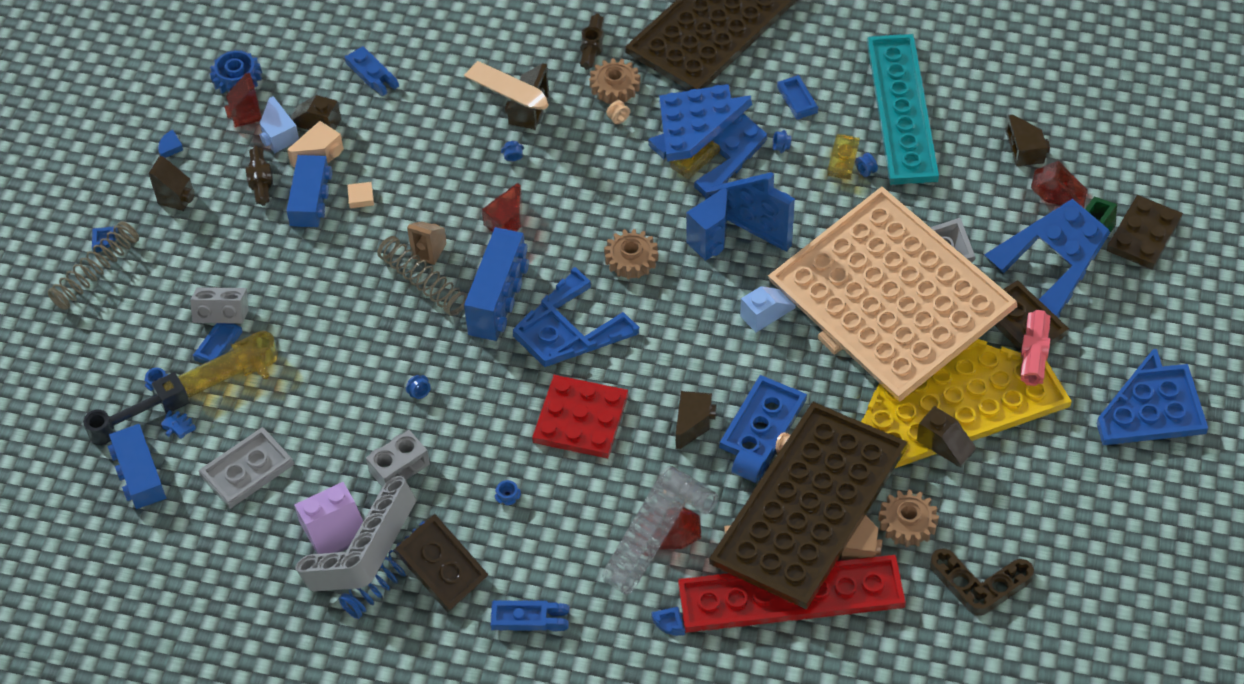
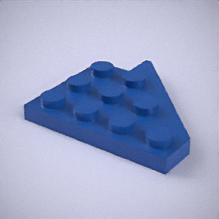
[659,84,752,162]
[705,172,795,252]
[1096,349,1208,445]

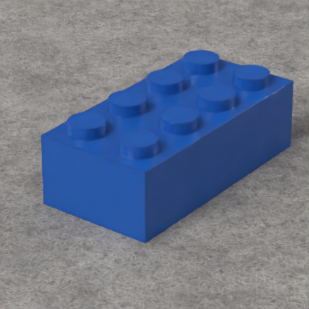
[464,227,529,341]

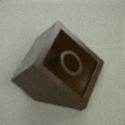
[505,63,550,130]

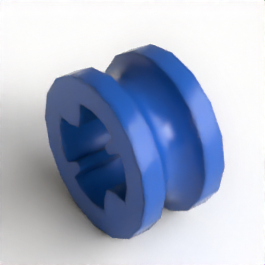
[855,153,878,177]

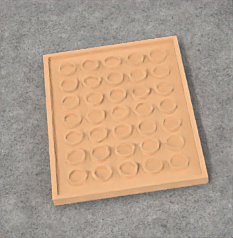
[768,187,1018,402]

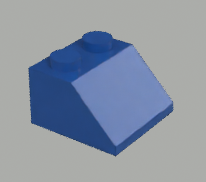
[686,187,728,261]

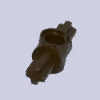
[580,13,604,70]
[245,146,273,206]

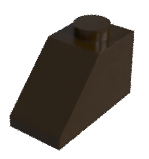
[291,95,341,130]
[1005,114,1050,167]
[148,156,195,211]
[675,391,717,449]
[916,406,976,468]

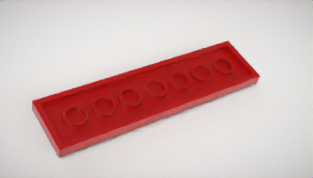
[678,555,906,633]

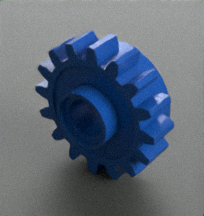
[210,51,262,96]

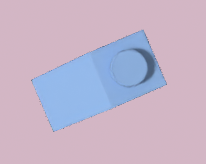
[259,97,299,153]
[740,286,796,332]

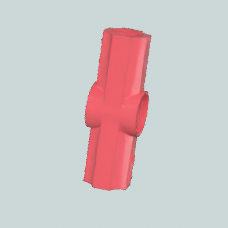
[1020,310,1051,386]

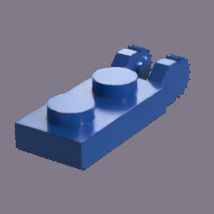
[344,46,399,96]
[490,601,569,632]

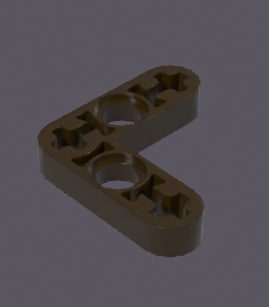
[930,549,1034,616]

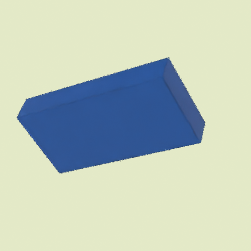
[777,75,818,120]
[193,323,243,369]

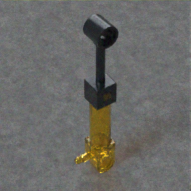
[83,331,278,445]

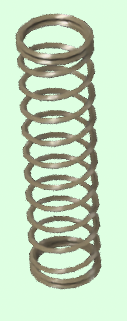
[48,221,139,310]
[377,236,468,316]

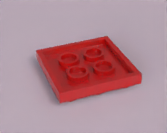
[532,375,629,459]

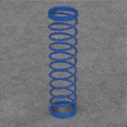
[339,521,426,619]

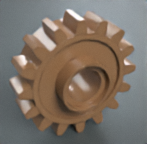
[589,58,641,104]
[604,229,659,279]
[878,490,939,547]

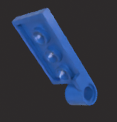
[719,375,807,484]

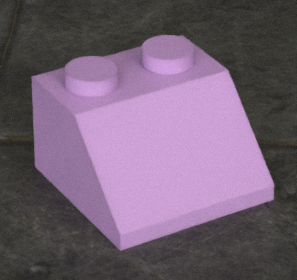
[294,482,363,554]

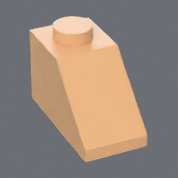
[287,121,344,167]

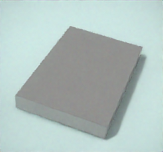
[198,427,294,509]

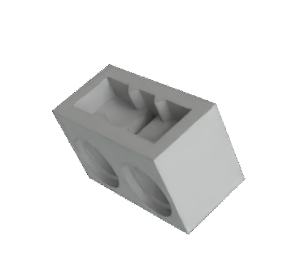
[190,287,248,323]
[366,430,430,488]

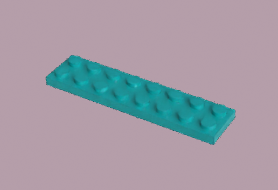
[867,34,939,185]

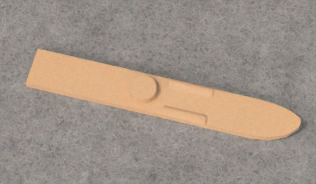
[464,61,548,109]

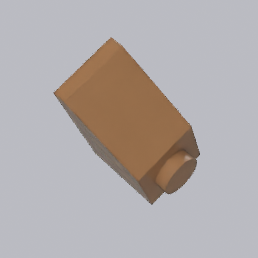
[407,221,447,265]
[841,515,882,561]

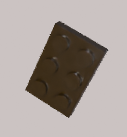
[1106,195,1183,270]
[994,280,1069,351]
[393,514,489,612]

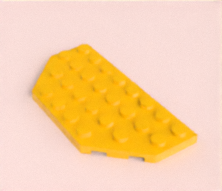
[861,339,1072,468]

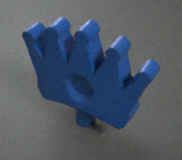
[161,410,196,439]

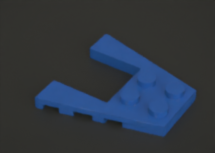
[648,113,767,197]
[985,199,1110,318]
[513,267,640,367]

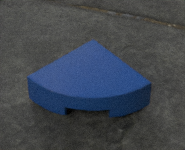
[158,130,183,158]
[92,227,119,253]
[651,607,685,636]

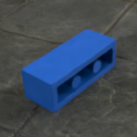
[287,155,332,227]
[108,424,167,509]

